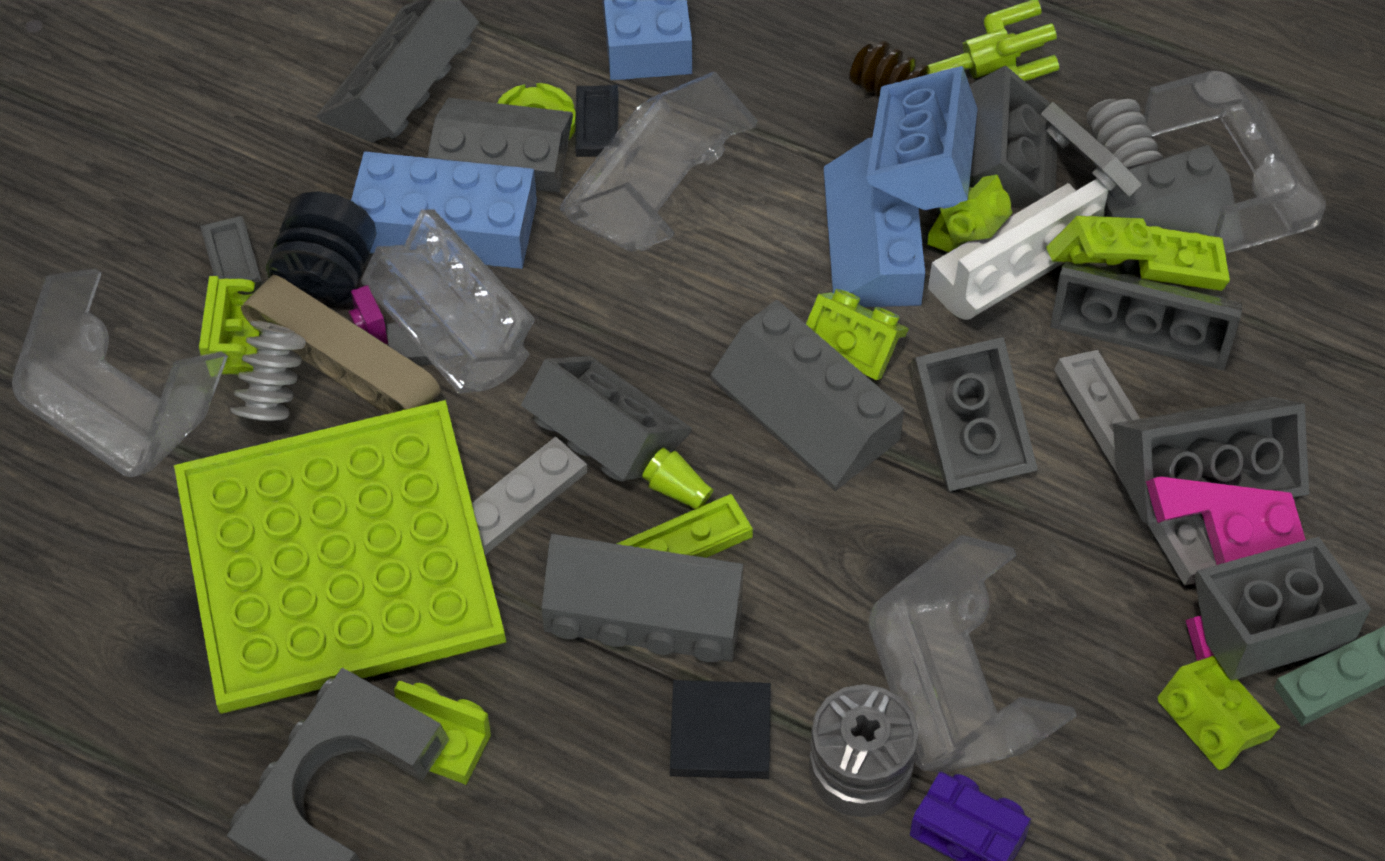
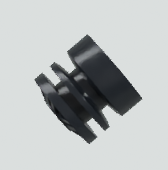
[266,191,376,308]

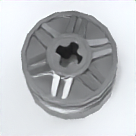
[809,684,919,818]

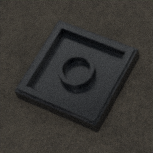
[670,680,771,779]

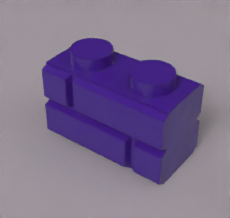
[910,771,1031,861]

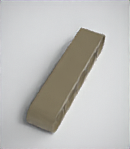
[241,275,441,414]

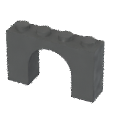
[227,667,450,861]

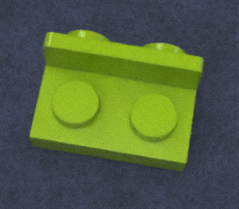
[1046,216,1159,265]
[1138,226,1230,291]
[806,289,909,380]
[1158,655,1280,770]
[394,681,491,785]

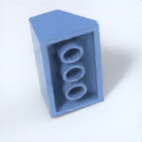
[866,66,978,210]
[823,138,925,307]

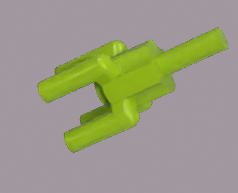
[927,0,1059,81]

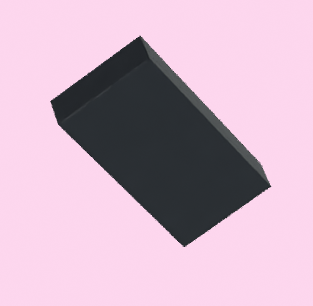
[575,85,618,157]

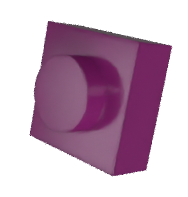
[348,285,388,345]

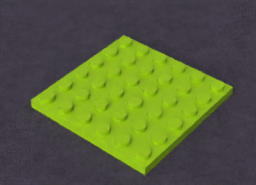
[174,400,506,714]

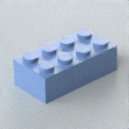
[602,0,692,80]
[351,152,537,269]

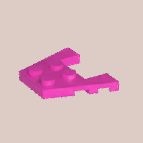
[1146,477,1306,661]

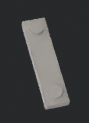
[1041,102,1142,197]

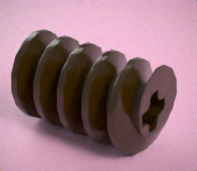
[849,41,930,99]

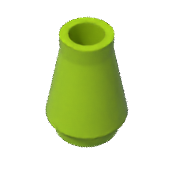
[642,448,714,509]

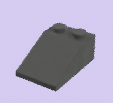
[907,337,1038,492]

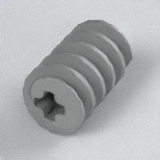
[1086,99,1164,170]
[230,321,306,421]

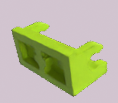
[199,276,261,374]

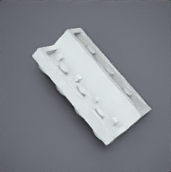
[928,179,1109,320]

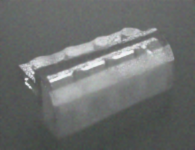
[361,209,535,393]

